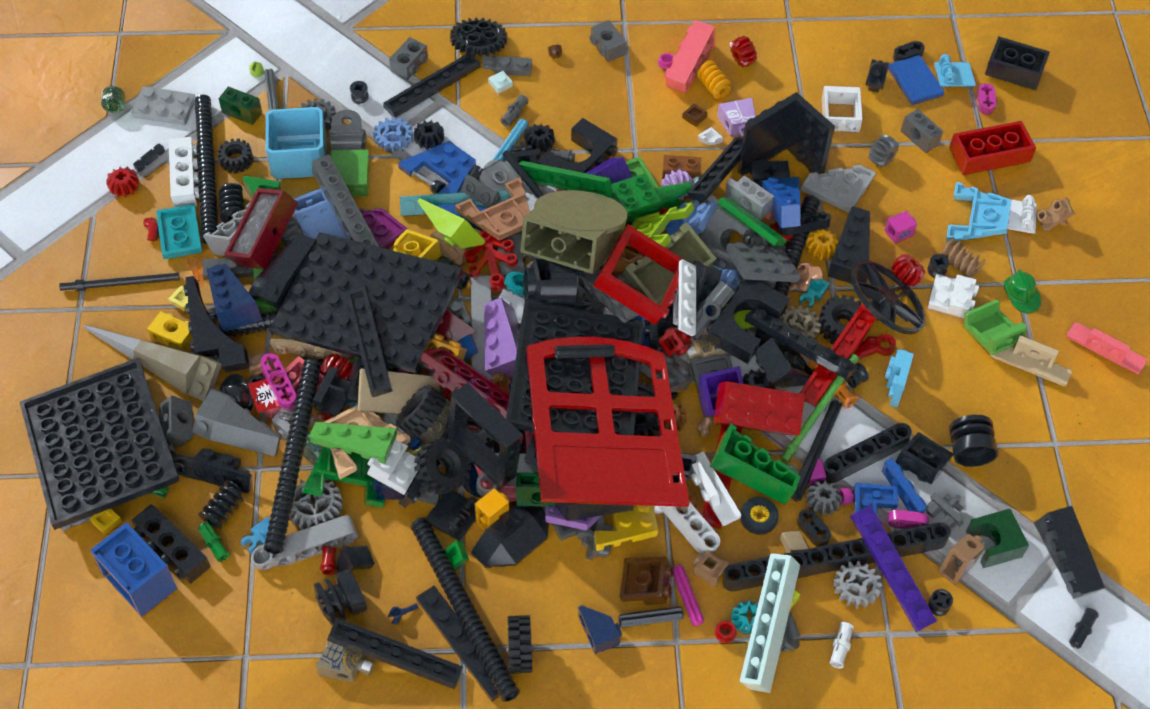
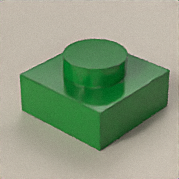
[445,540,469,571]

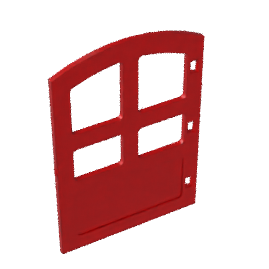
[526,337,690,507]

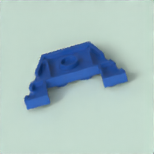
[398,141,476,194]

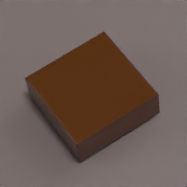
[682,104,708,126]

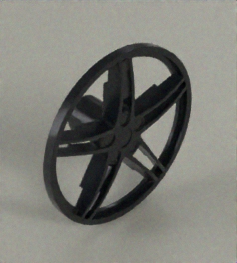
[851,261,926,334]

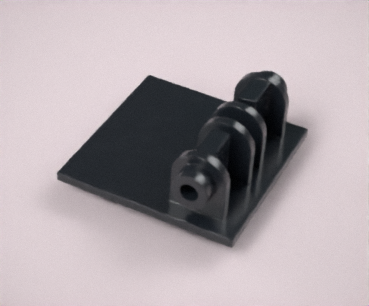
[426,491,478,541]

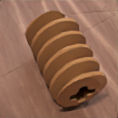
[942,238,986,278]

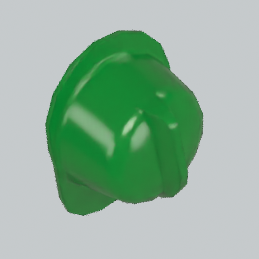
[1004,269,1041,313]

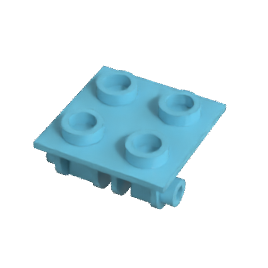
[934,54,976,87]

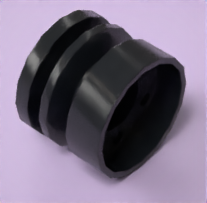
[949,414,998,467]
[313,568,367,626]

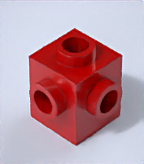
[658,327,693,357]

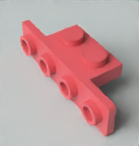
[1066,322,1147,374]

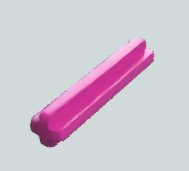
[674,565,704,626]

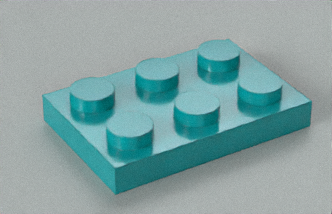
[156,204,202,260]

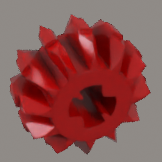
[730,36,757,67]
[106,166,140,198]
[891,254,926,286]
[321,354,353,381]

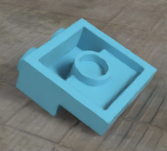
[885,349,914,408]

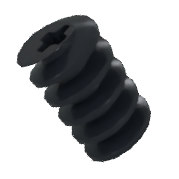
[219,183,244,224]
[198,481,244,528]

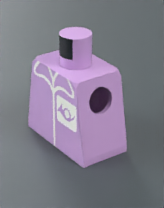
[717,98,756,137]

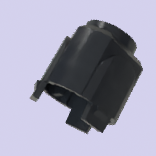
[523,258,586,309]

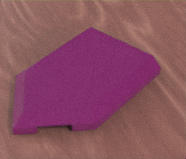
[359,208,407,249]

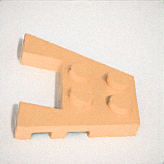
[324,405,411,479]

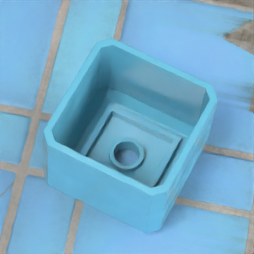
[266,107,327,179]

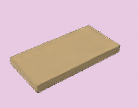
[358,369,440,414]

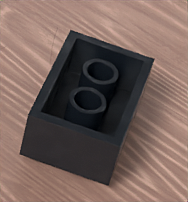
[985,36,1050,90]

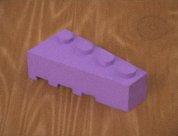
[484,298,520,382]

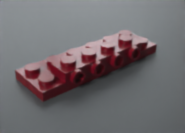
[420,346,510,418]

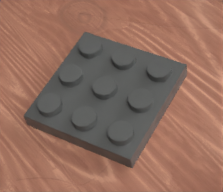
[726,242,801,282]

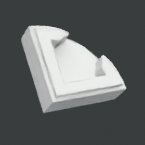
[697,127,723,145]

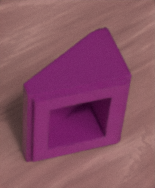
[808,459,826,488]

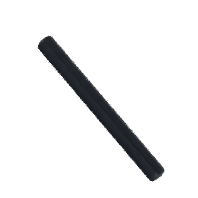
[791,400,843,502]

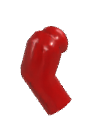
[143,217,159,242]

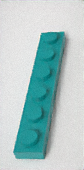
[400,190,512,216]

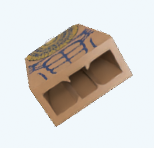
[938,534,985,585]

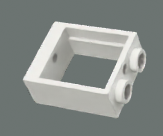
[822,86,862,132]

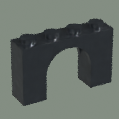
[537,118,618,191]
[706,280,790,364]

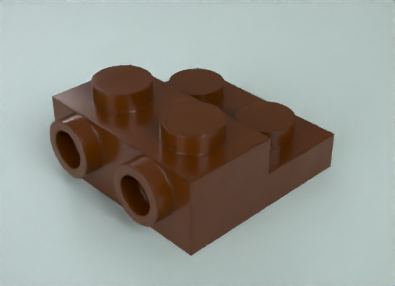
[620,556,674,605]

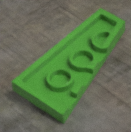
[309,422,397,464]

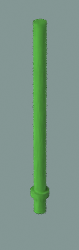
[780,354,859,463]

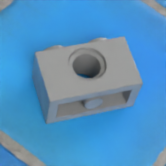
[731,176,774,221]

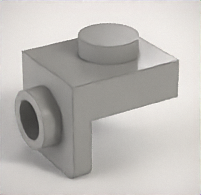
[272,408,292,440]

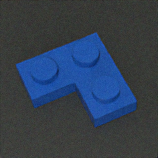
[854,483,898,516]

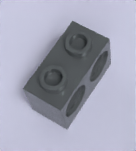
[389,37,428,80]

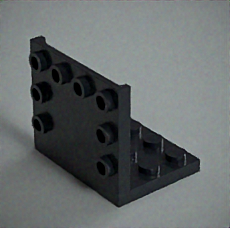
[738,92,835,176]

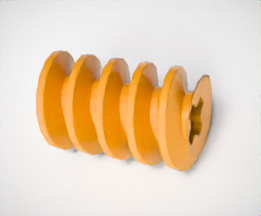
[697,60,732,100]

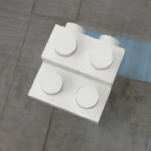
[927,274,979,318]
[367,439,418,495]

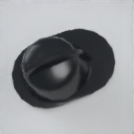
[220,374,254,411]

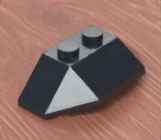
[471,504,548,568]

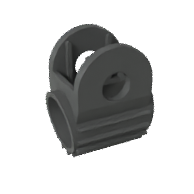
[329,110,366,150]

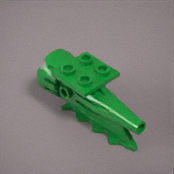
[610,173,692,227]

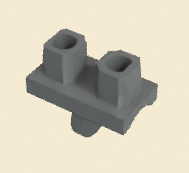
[926,492,964,530]
[577,517,613,560]

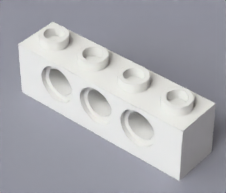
[169,137,200,207]

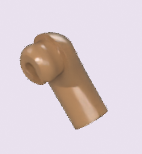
[697,414,716,437]

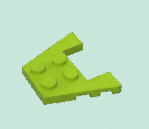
[626,202,695,248]

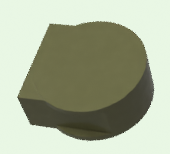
[520,190,627,274]

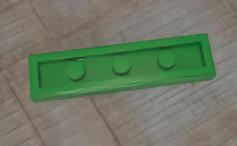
[718,197,787,246]

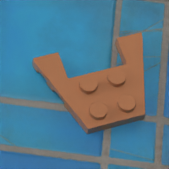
[455,177,530,241]

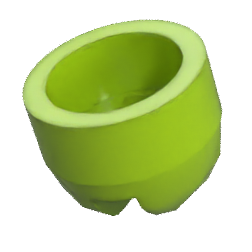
[249,61,264,77]

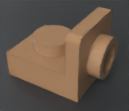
[249,352,270,379]

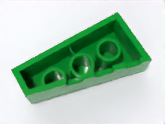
[710,424,801,505]

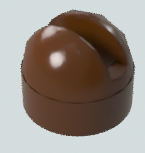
[548,45,562,59]

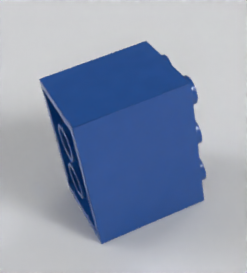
[90,522,177,617]

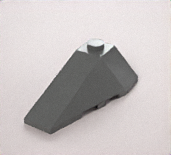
[192,389,281,456]

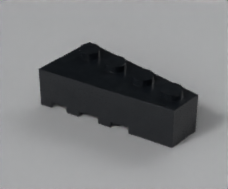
[828,206,870,284]
[1034,506,1105,599]

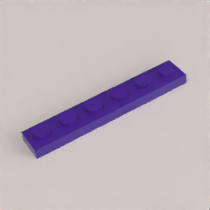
[850,505,936,632]

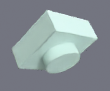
[488,71,513,94]

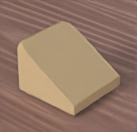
[780,531,808,553]

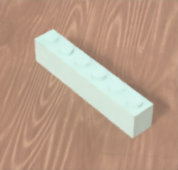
[740,553,800,693]

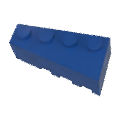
[762,177,800,228]

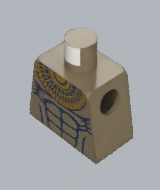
[316,642,375,682]

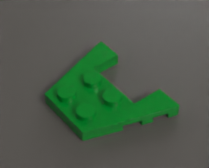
[302,447,385,508]

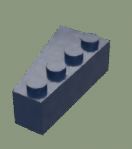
[207,263,262,332]

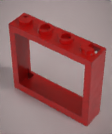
[593,224,684,325]

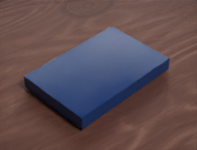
[888,55,944,105]

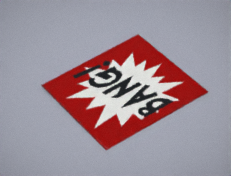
[248,377,288,412]

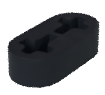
[893,41,925,62]
[797,509,831,547]

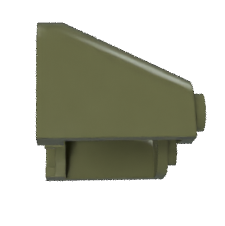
[622,222,716,305]

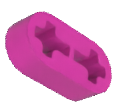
[977,83,996,115]
[888,510,929,529]

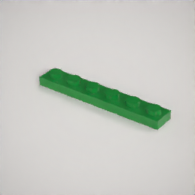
[519,161,613,198]

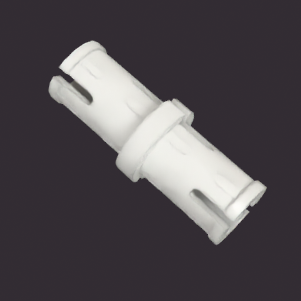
[829,622,854,669]

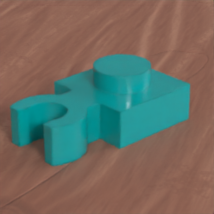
[799,279,830,309]

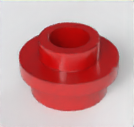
[714,621,737,643]

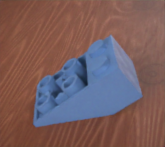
[292,188,347,239]

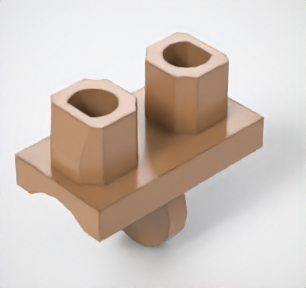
[1037,197,1075,232]

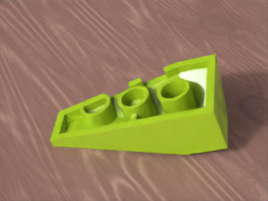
[417,198,486,249]

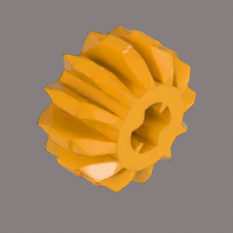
[806,229,838,260]

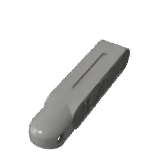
[251,515,359,570]

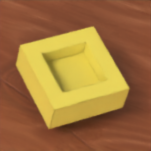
[168,285,188,312]

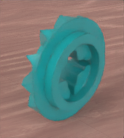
[504,272,524,297]
[731,600,758,634]

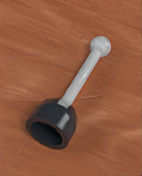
[412,170,446,194]

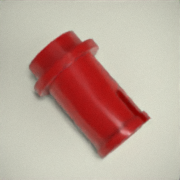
[320,546,337,576]

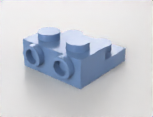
[679,200,718,234]

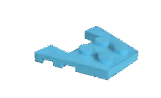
[946,182,1011,242]

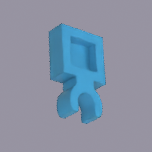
[241,517,270,554]

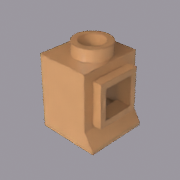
[693,550,729,588]

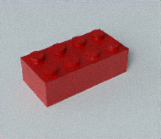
[949,121,1036,175]
[713,381,805,436]

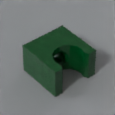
[966,508,1029,568]

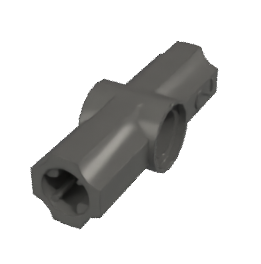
[693,281,735,339]

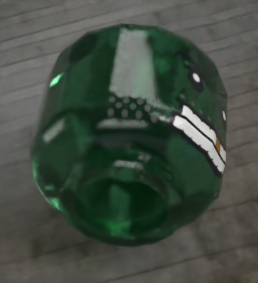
[101,86,125,113]

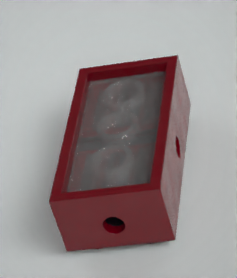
[224,188,298,270]

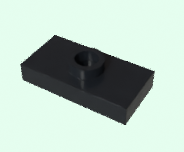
[645,321,658,350]

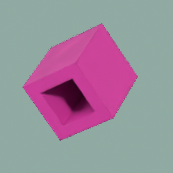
[884,211,917,244]

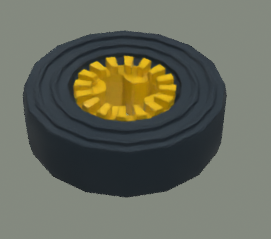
[740,497,779,535]

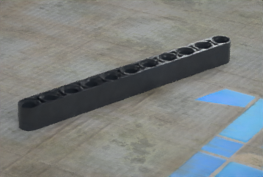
[722,522,951,591]

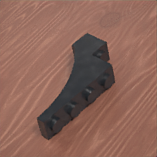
[183,276,250,373]

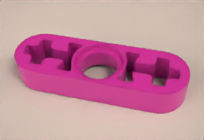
[261,353,296,409]

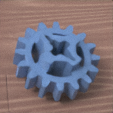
[373,117,414,153]

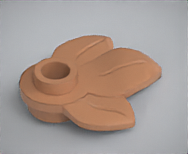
[789,263,823,292]

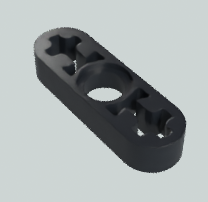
[778,212,831,236]

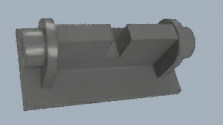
[461,174,501,208]

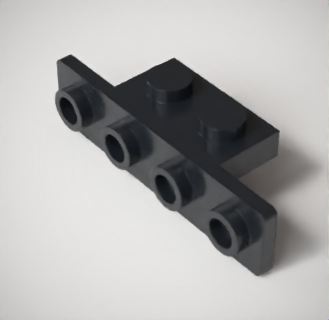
[172,448,252,494]

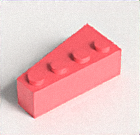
[664,20,715,93]

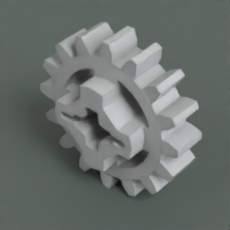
[833,561,882,609]

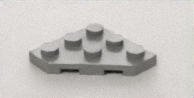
[801,165,876,213]

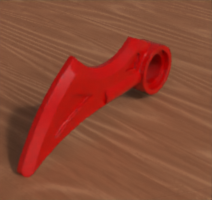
[854,334,896,360]

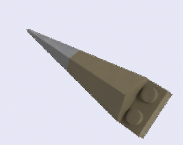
[83,325,222,401]

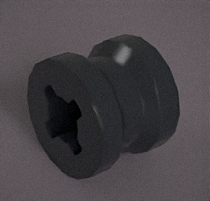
[350,81,369,104]
[927,254,949,278]
[845,363,869,388]
[928,589,953,616]

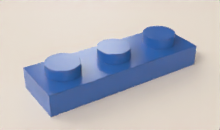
[882,458,926,513]

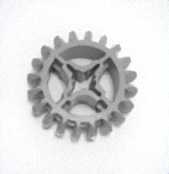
[290,478,343,530]

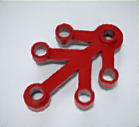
[464,231,518,291]

